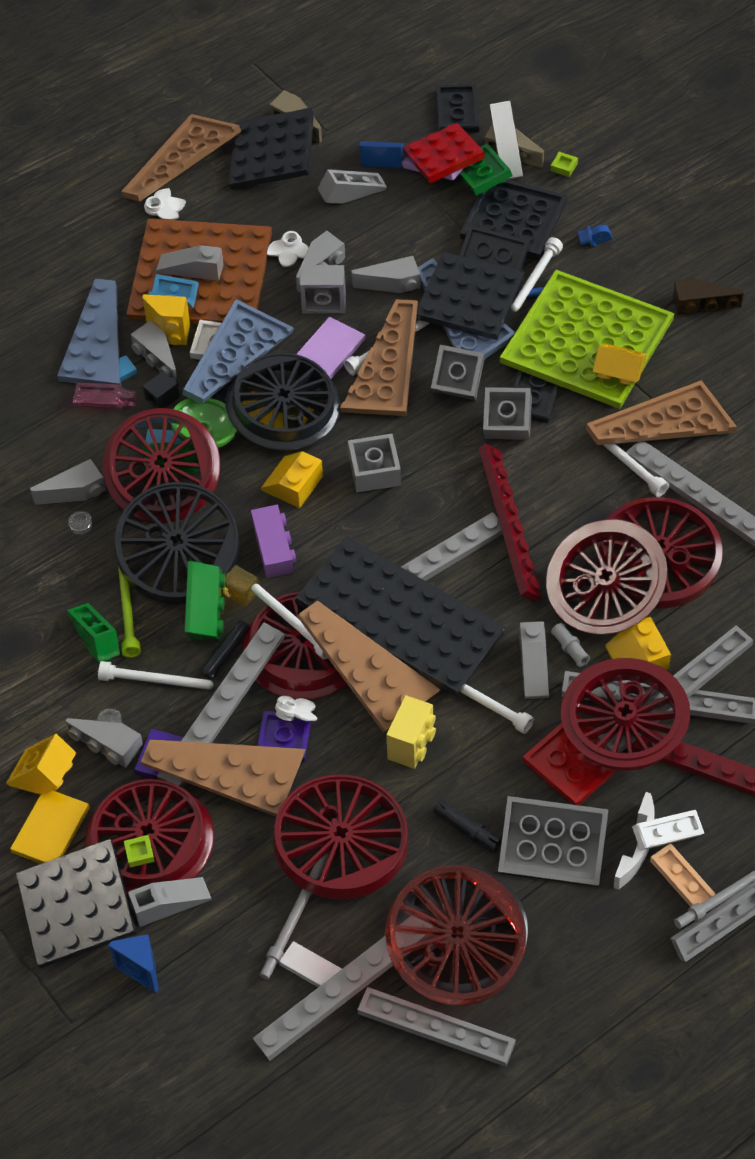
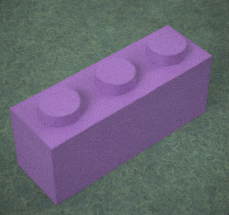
[251,505,297,578]

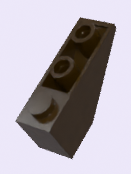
[673,279,744,315]

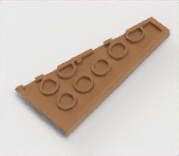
[121,114,241,202]
[340,299,418,416]
[586,380,737,445]
[297,601,441,733]
[140,739,306,817]

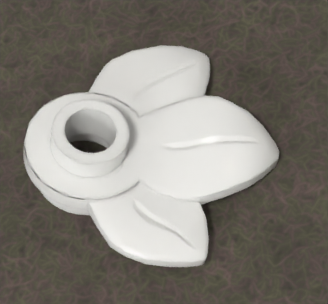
[144,188,186,220]
[267,231,309,267]
[275,696,317,721]

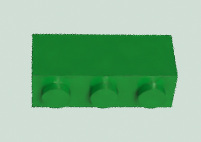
[185,561,226,641]

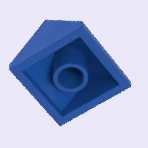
[360,141,404,168]
[108,934,159,993]

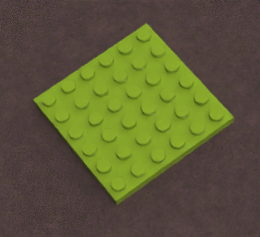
[500,270,674,409]

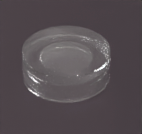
[68,511,92,534]
[97,709,122,723]

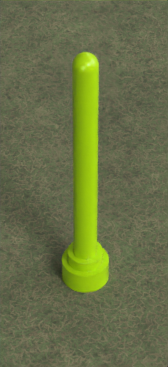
[118,565,141,658]

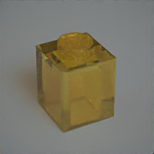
[223,565,259,607]

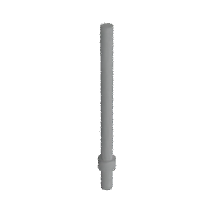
[260,849,332,980]
[674,870,755,929]

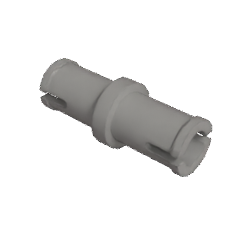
[551,623,590,667]

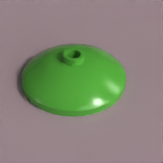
[170,398,237,448]

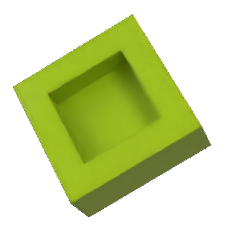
[551,152,578,177]
[124,835,155,867]

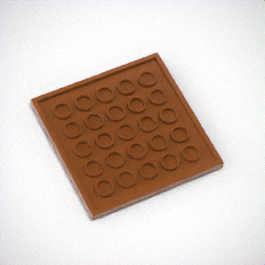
[126,219,272,325]

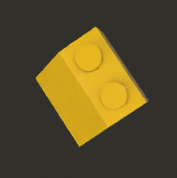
[143,294,190,345]
[593,343,648,385]
[261,451,323,508]
[605,617,671,670]
[6,734,76,795]

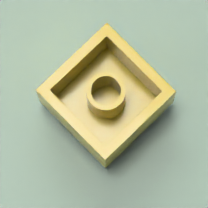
[387,695,436,769]

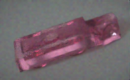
[73,383,136,408]

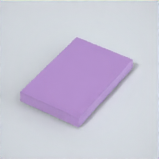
[297,317,365,379]

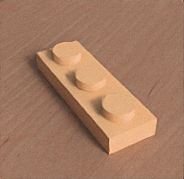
[650,843,715,907]

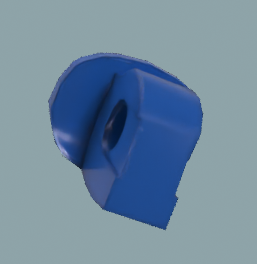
[578,225,613,246]

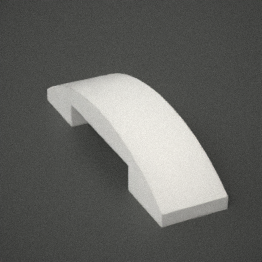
[490,101,523,180]
[614,792,654,889]

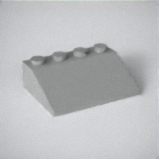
[498,796,609,885]

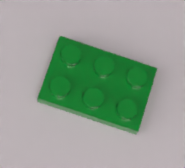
[458,144,513,196]

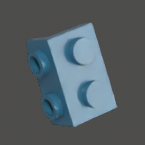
[148,274,199,308]

